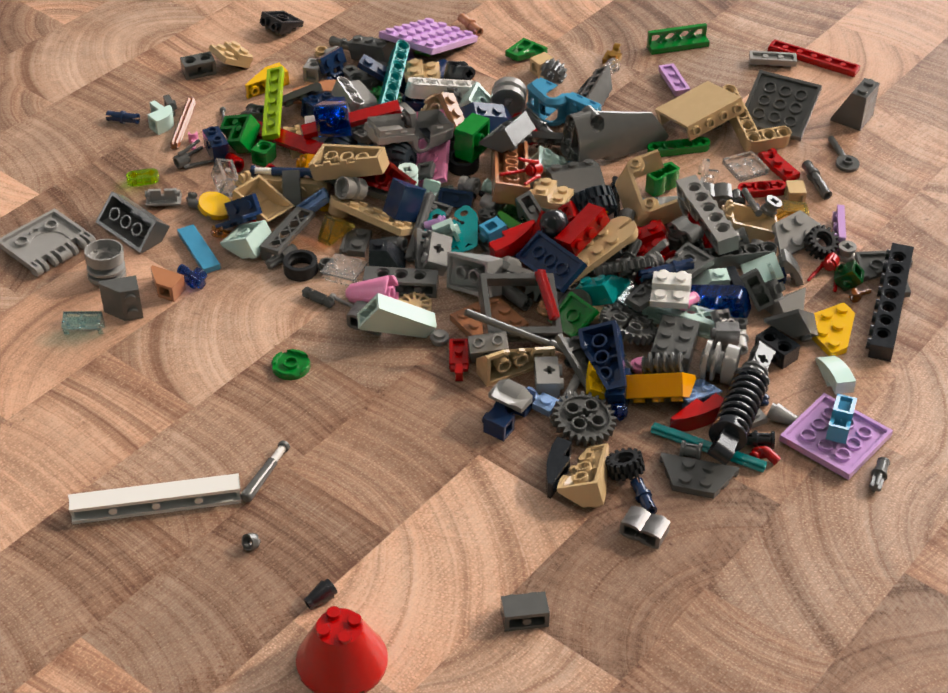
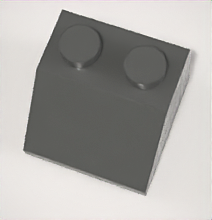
[98,275,144,321]

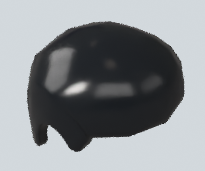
[539,209,568,238]

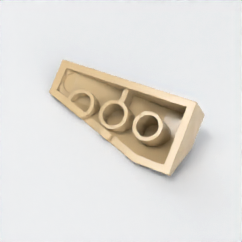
[476,346,556,387]
[557,443,609,508]

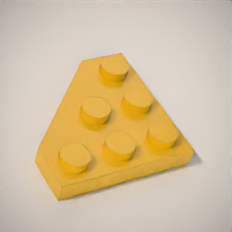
[812,302,855,356]

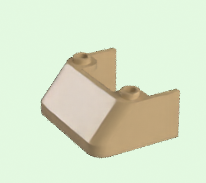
[615,149,683,227]

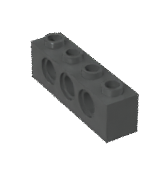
[363,266,438,298]

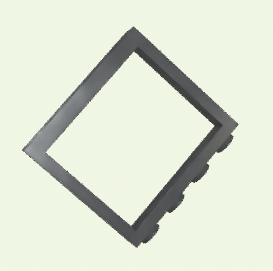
[477,272,563,342]

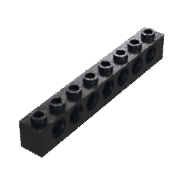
[865,243,914,362]

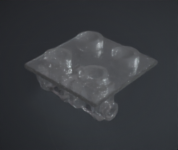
[320,253,368,286]

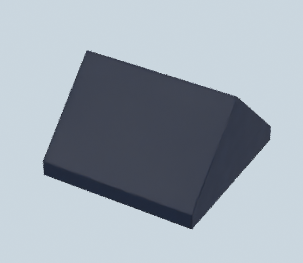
[382,177,426,223]

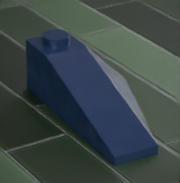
[578,320,627,392]

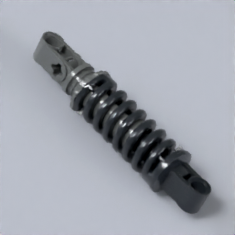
[707,340,776,465]

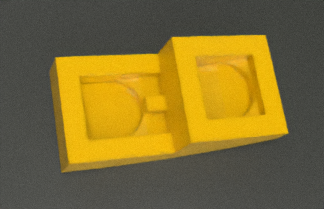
[586,361,606,400]

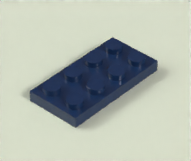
[515,230,587,293]

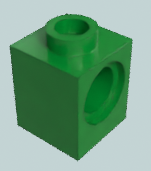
[251,139,277,167]

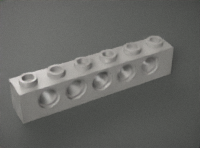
[676,175,740,255]

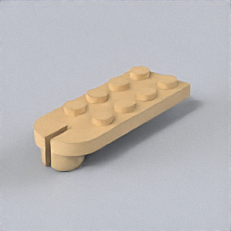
[328,195,414,236]
[569,216,638,287]

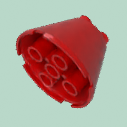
[296,606,388,693]

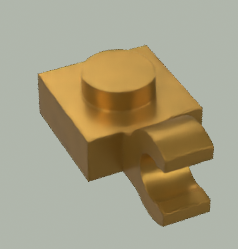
[602,42,622,67]

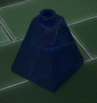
[313,96,352,137]

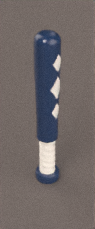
[250,165,313,178]

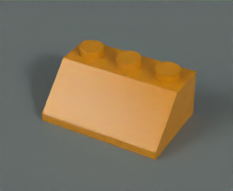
[626,372,696,403]

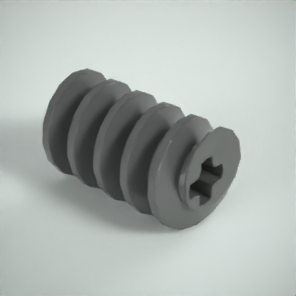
[641,352,685,374]

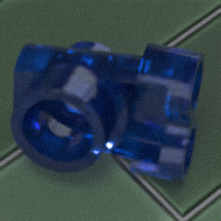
[177,264,208,289]

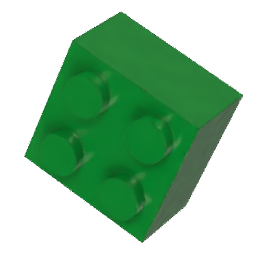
[454,113,490,163]

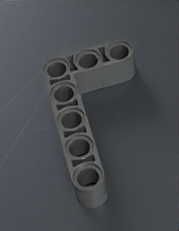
[681,239,777,269]

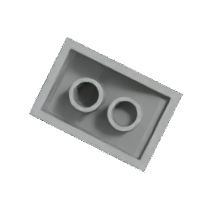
[447,251,503,298]

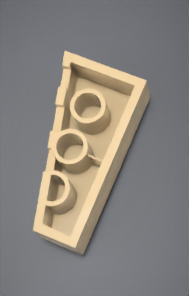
[308,144,390,181]

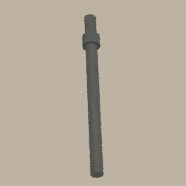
[464,308,563,353]

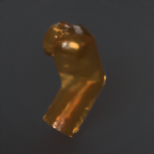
[210,225,232,239]

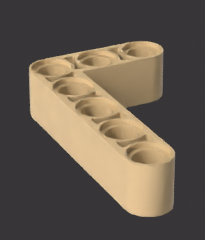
[723,84,792,153]

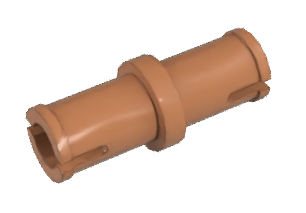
[457,13,483,36]

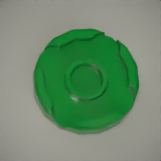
[272,349,311,380]

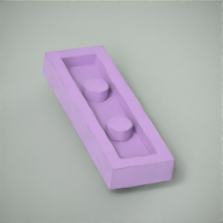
[658,63,690,96]
[832,205,846,251]

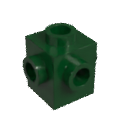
[834,259,865,291]

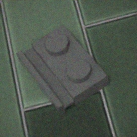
[339,227,372,258]

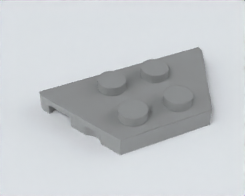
[772,210,827,260]

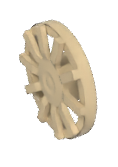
[398,292,432,311]

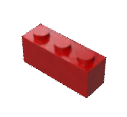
[555,203,610,256]

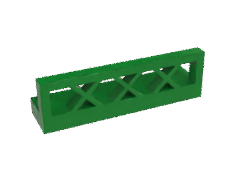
[647,23,710,55]

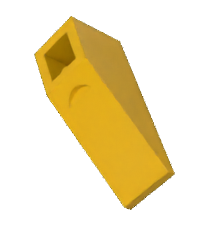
[245,62,289,99]

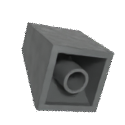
[830,78,880,131]

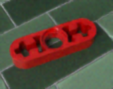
[737,180,786,198]

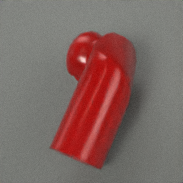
[749,446,781,466]

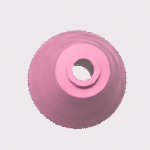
[346,275,399,303]

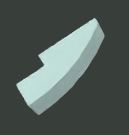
[815,356,856,394]

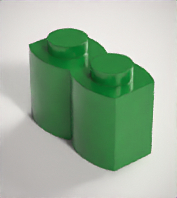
[645,162,680,197]

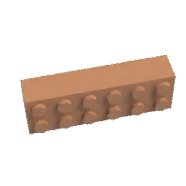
[491,141,530,206]

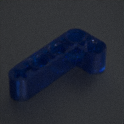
[690,285,751,318]

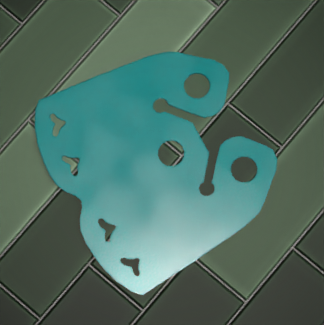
[423,205,478,252]

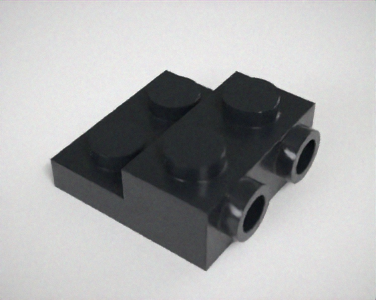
[260,10,304,36]

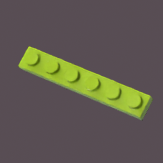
[262,66,284,140]

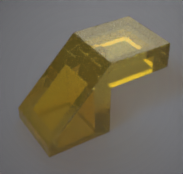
[776,200,810,220]

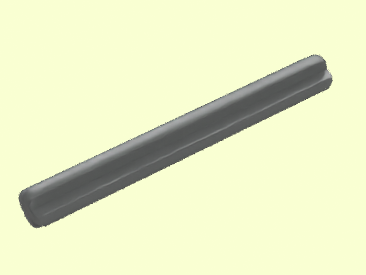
[405,192,435,262]

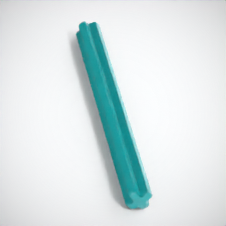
[651,422,767,472]

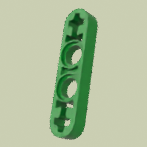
[647,137,710,157]

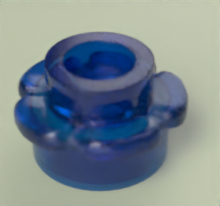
[611,402,628,421]

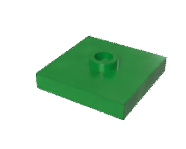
[548,291,599,338]

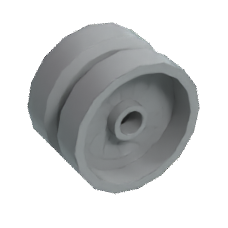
[490,77,527,116]

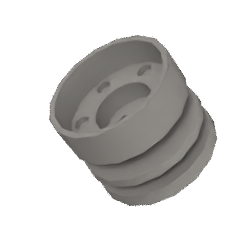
[84,239,126,285]
[699,339,741,385]

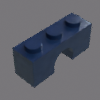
[482,387,536,442]

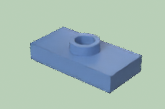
[296,187,330,217]

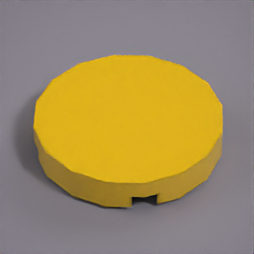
[197,192,231,220]

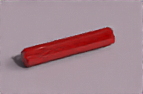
[535,269,560,321]

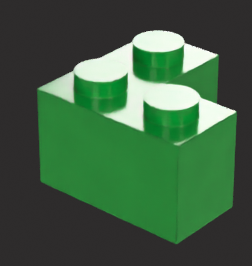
[220,114,261,154]

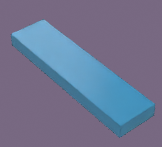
[177,224,221,274]

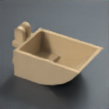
[232,170,294,222]
[721,199,778,243]

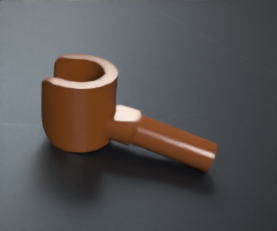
[849,288,872,303]

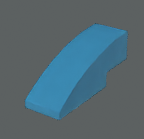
[826,393,857,444]

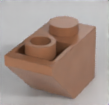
[151,265,186,302]

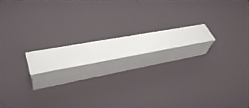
[68,473,241,524]

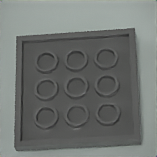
[745,70,822,141]

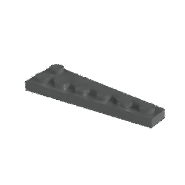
[625,242,715,312]

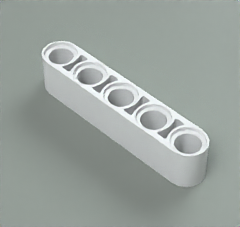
[405,77,481,99]

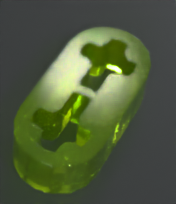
[126,168,159,186]

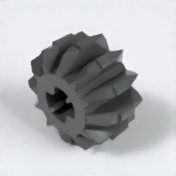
[540,58,567,84]

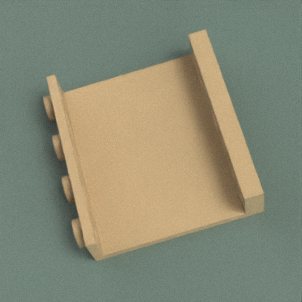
[655,81,745,141]

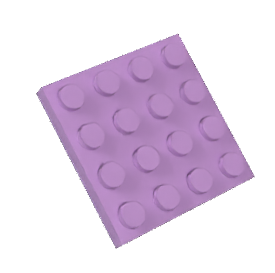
[779,393,893,480]

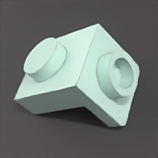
[422,178,441,201]
[431,218,461,242]

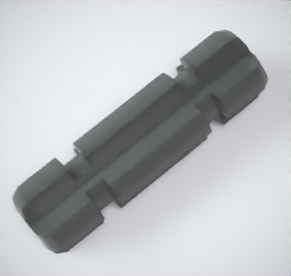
[302,286,335,308]

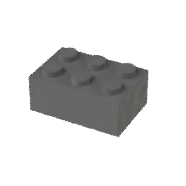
[651,314,700,373]

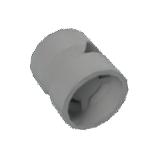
[334,176,368,201]

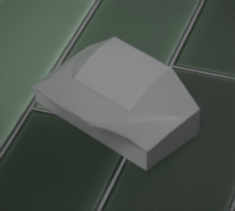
[488,378,533,413]

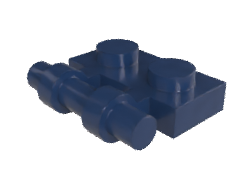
[316,47,347,80]

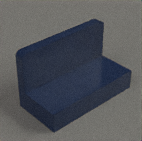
[438,187,477,208]

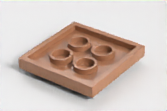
[450,296,529,336]

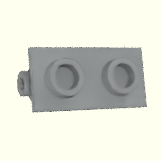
[145,188,182,207]

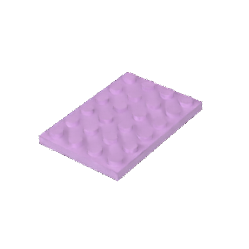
[378,18,478,55]

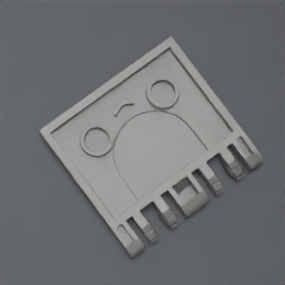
[0,208,96,277]

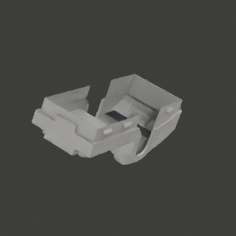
[364,109,454,154]

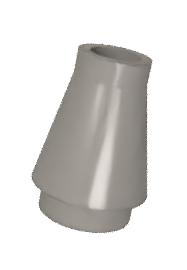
[767,403,798,425]

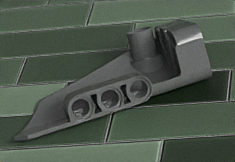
[561,105,669,162]

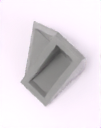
[765,287,806,316]

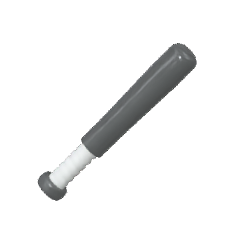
[241,440,290,502]

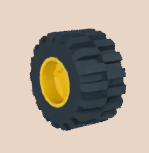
[570,185,618,216]

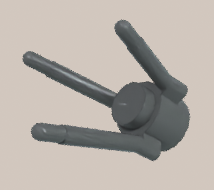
[173,139,213,170]

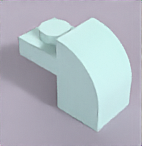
[147,100,174,135]

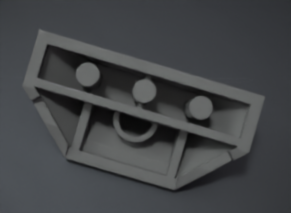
[577,65,612,106]

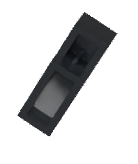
[546,436,572,499]

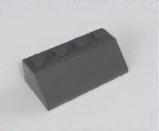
[96,192,170,253]

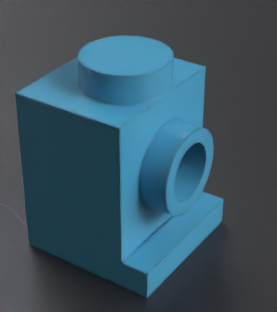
[479,216,507,243]

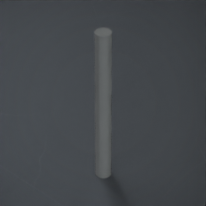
[741,188,762,217]

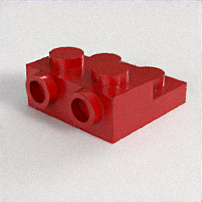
[636,219,670,257]

